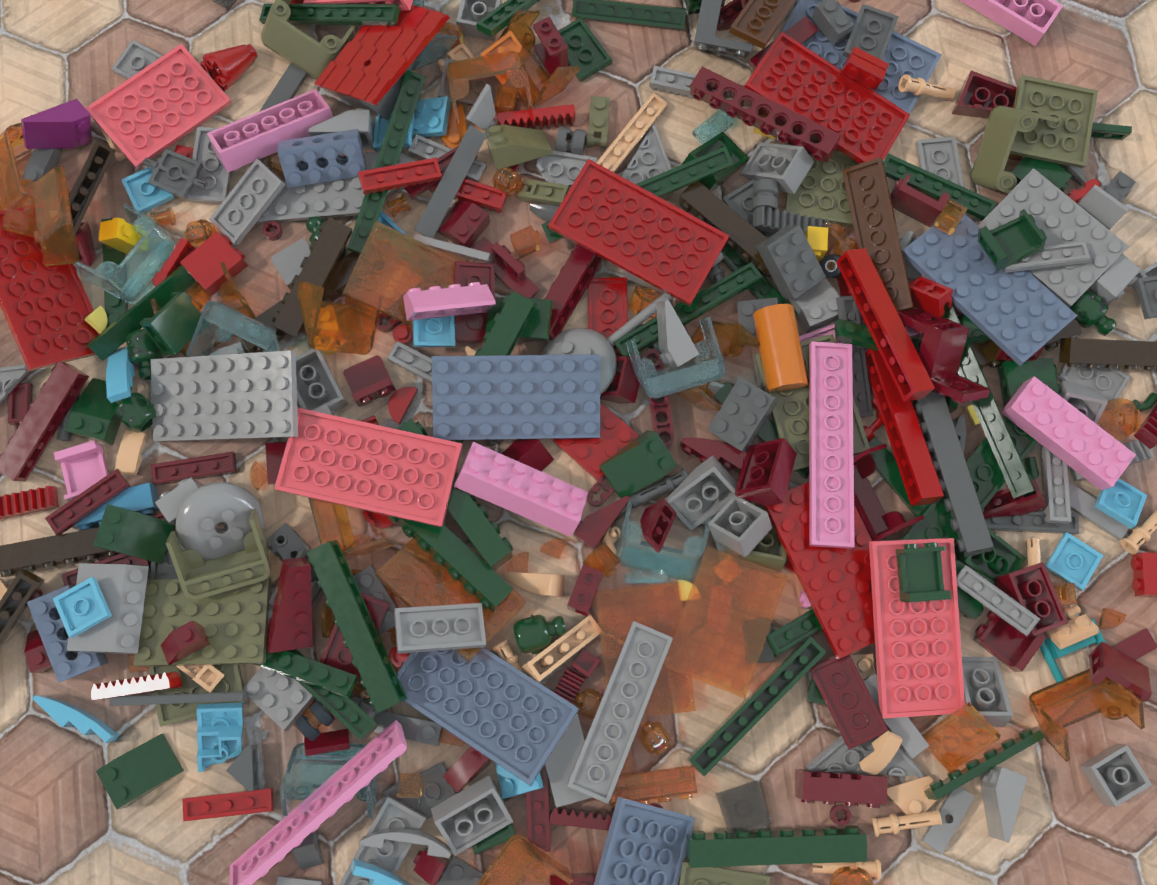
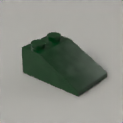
[682,132,749,192]
[485,297,553,343]
[64,378,132,445]
[599,430,678,499]
[93,504,175,564]
[954,527,1026,588]
[96,733,184,810]

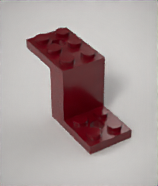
[897,308,990,403]

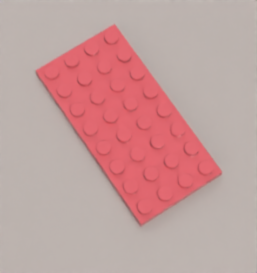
[274,407,463,527]
[869,538,965,718]

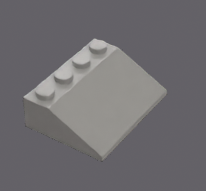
[67,563,149,655]

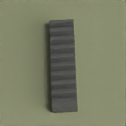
[753,206,829,239]

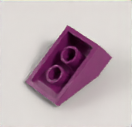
[21,98,92,149]

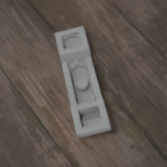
[360,828,451,858]

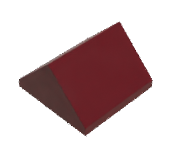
[501,439,554,472]

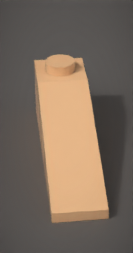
[520,615,603,682]

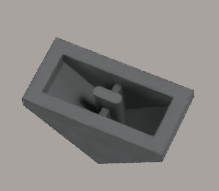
[226,745,259,791]
[292,830,324,869]

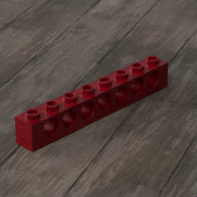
[690,66,841,163]

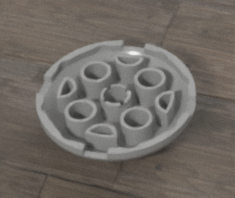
[540,328,617,395]
[176,482,264,561]

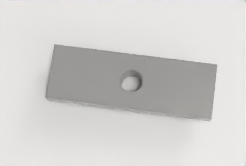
[921,787,975,854]

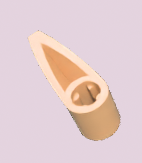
[505,572,564,597]

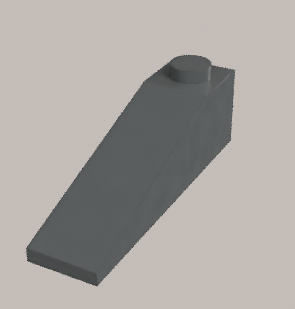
[20,148,63,198]
[373,711,444,746]

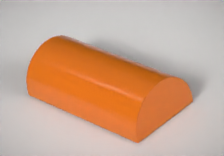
[753,304,809,393]

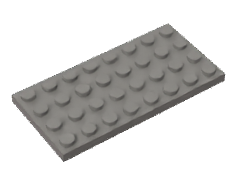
[151,350,298,441]

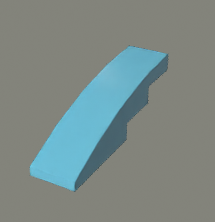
[106,346,135,403]
[32,695,120,743]
[350,859,411,885]

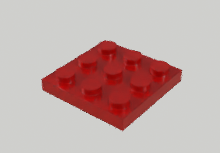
[553,402,639,481]

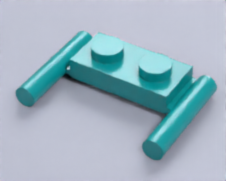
[1039,618,1106,682]

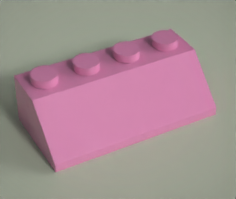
[403,282,496,321]

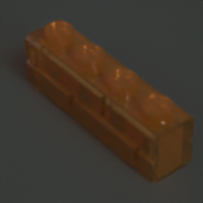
[609,765,697,806]

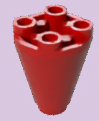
[200,44,258,90]

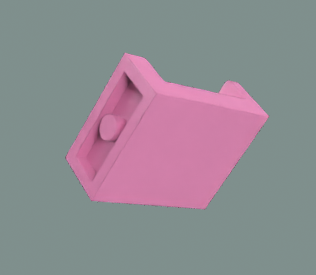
[54,440,109,501]

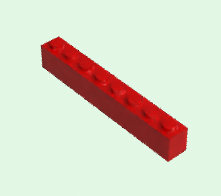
[836,248,935,402]
[865,349,944,506]

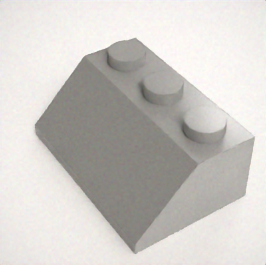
[431,775,514,856]

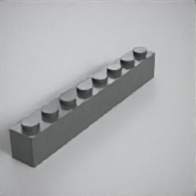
[914,391,993,557]

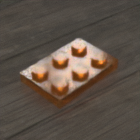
[922,702,1001,772]

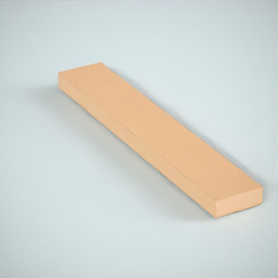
[596,92,668,172]

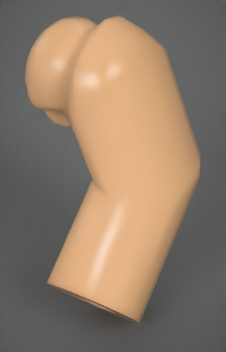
[602,526,621,558]

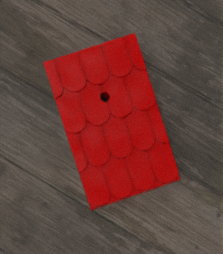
[314,5,450,120]

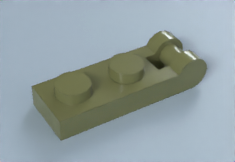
[587,96,610,148]
[517,179,570,206]

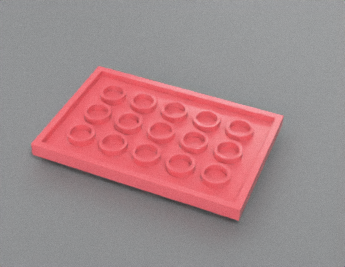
[85,44,232,169]

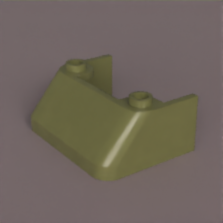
[261,0,355,80]
[971,106,1060,193]
[166,508,271,600]

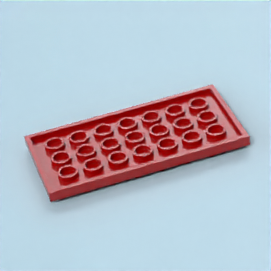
[744,31,910,164]
[548,159,729,306]
[0,204,99,371]
[763,481,875,659]

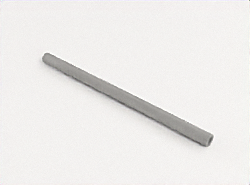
[607,252,724,347]

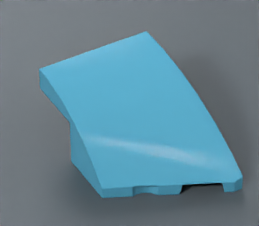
[196,702,243,772]

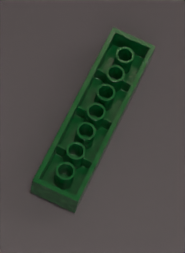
[397,418,514,571]

